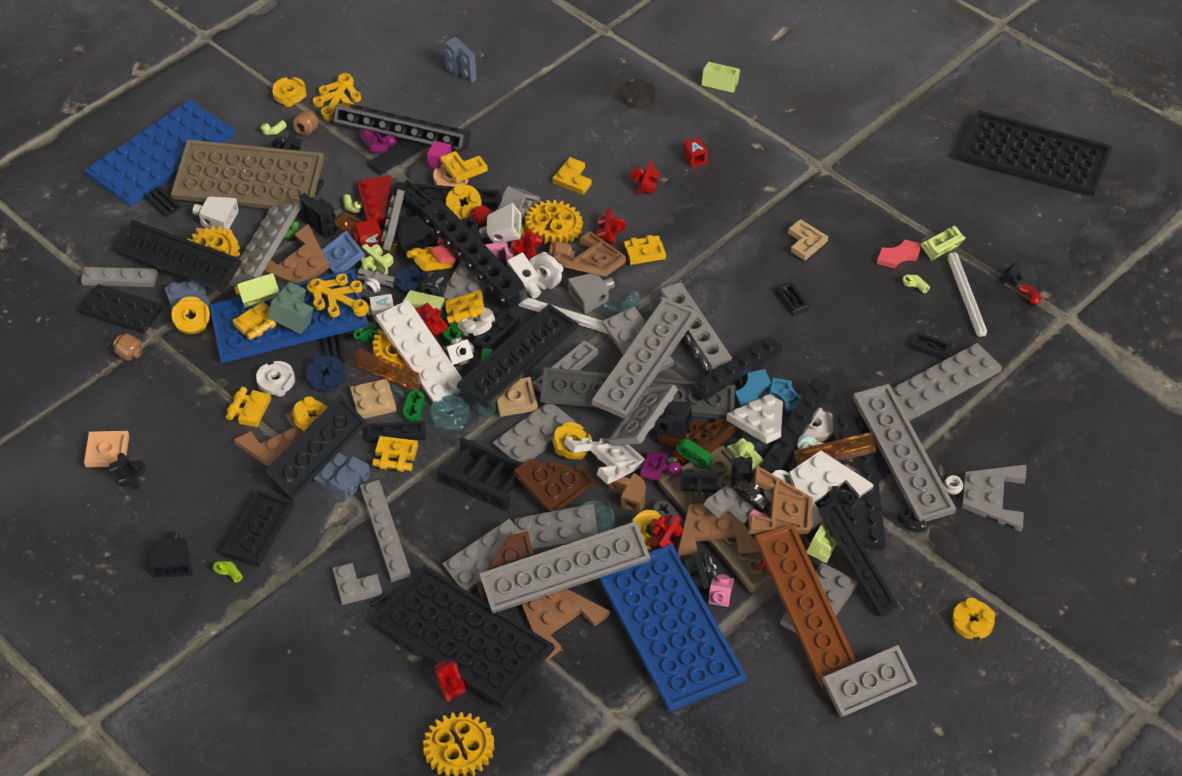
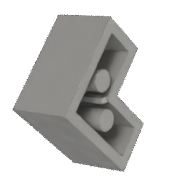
[496,186,541,224]

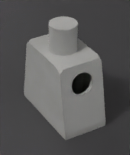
[568,273,615,314]

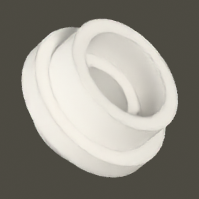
[363,278,380,294]
[943,475,963,495]

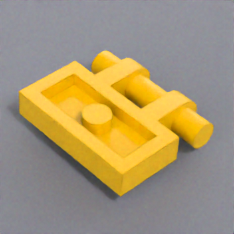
[623,235,666,265]
[407,246,454,271]
[445,290,485,324]
[233,301,277,340]
[226,387,271,427]
[373,436,418,472]

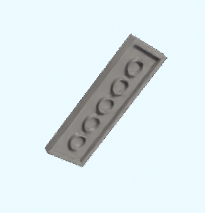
[229,202,301,286]

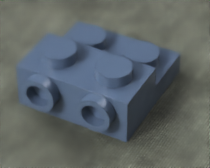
[443,37,477,82]
[165,279,211,319]
[314,453,370,500]

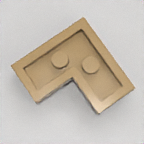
[788,219,828,260]

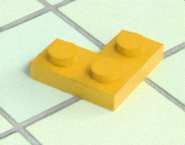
[440,151,488,183]
[552,157,592,195]

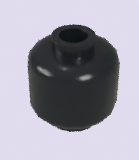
[420,272,447,297]

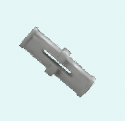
[357,268,396,288]

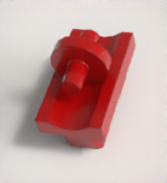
[630,161,661,195]
[597,209,626,245]
[511,229,543,259]
[415,302,449,337]
[648,515,684,549]
[434,661,465,702]

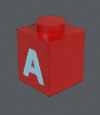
[683,137,708,168]
[353,219,382,249]

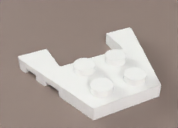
[564,437,645,484]
[789,451,874,531]

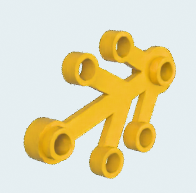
[313,73,361,122]
[307,274,369,317]

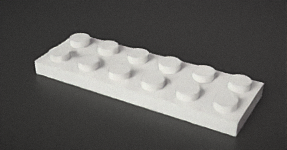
[376,300,462,406]

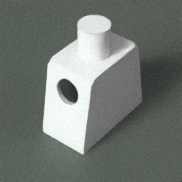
[193,197,239,230]
[479,203,521,243]
[507,252,541,299]

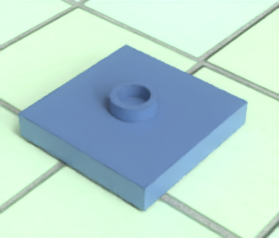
[322,230,366,274]

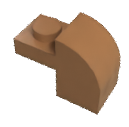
[609,473,646,514]

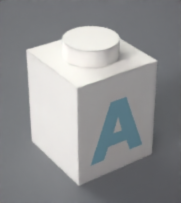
[368,294,394,323]

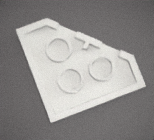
[727,394,783,444]

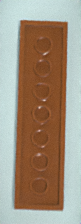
[754,524,857,688]

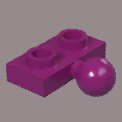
[359,129,396,153]
[640,451,682,480]

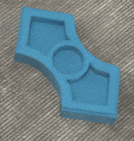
[735,369,771,407]
[769,378,803,415]

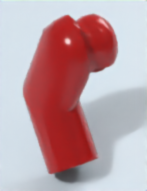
[1019,284,1042,305]

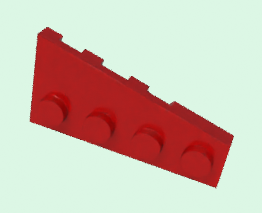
[357,175,392,225]

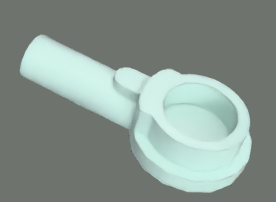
[797,434,835,453]

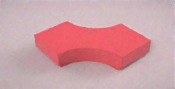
[431,237,457,263]
[877,239,921,268]

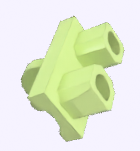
[361,244,394,275]
[727,438,764,474]

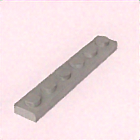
[360,480,411,582]

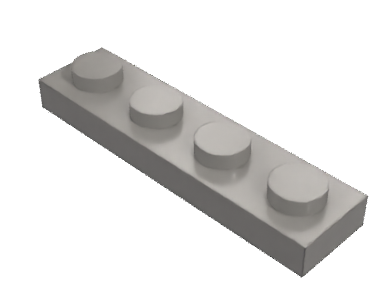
[381,189,405,251]
[81,267,158,287]
[533,340,598,393]

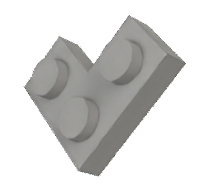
[703,485,754,524]
[333,563,382,605]

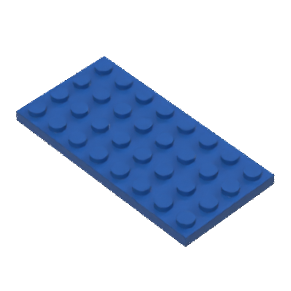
[84,99,236,207]
[209,269,369,363]
[598,544,747,712]

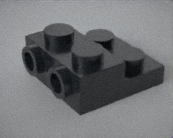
[299,193,338,239]

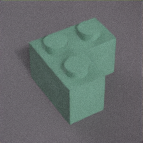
[268,282,313,334]

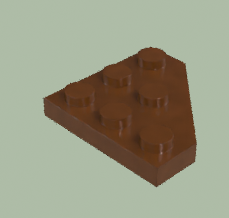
[658,418,739,454]
[513,459,597,512]
[477,531,534,604]

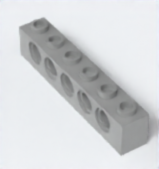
[659,282,732,374]

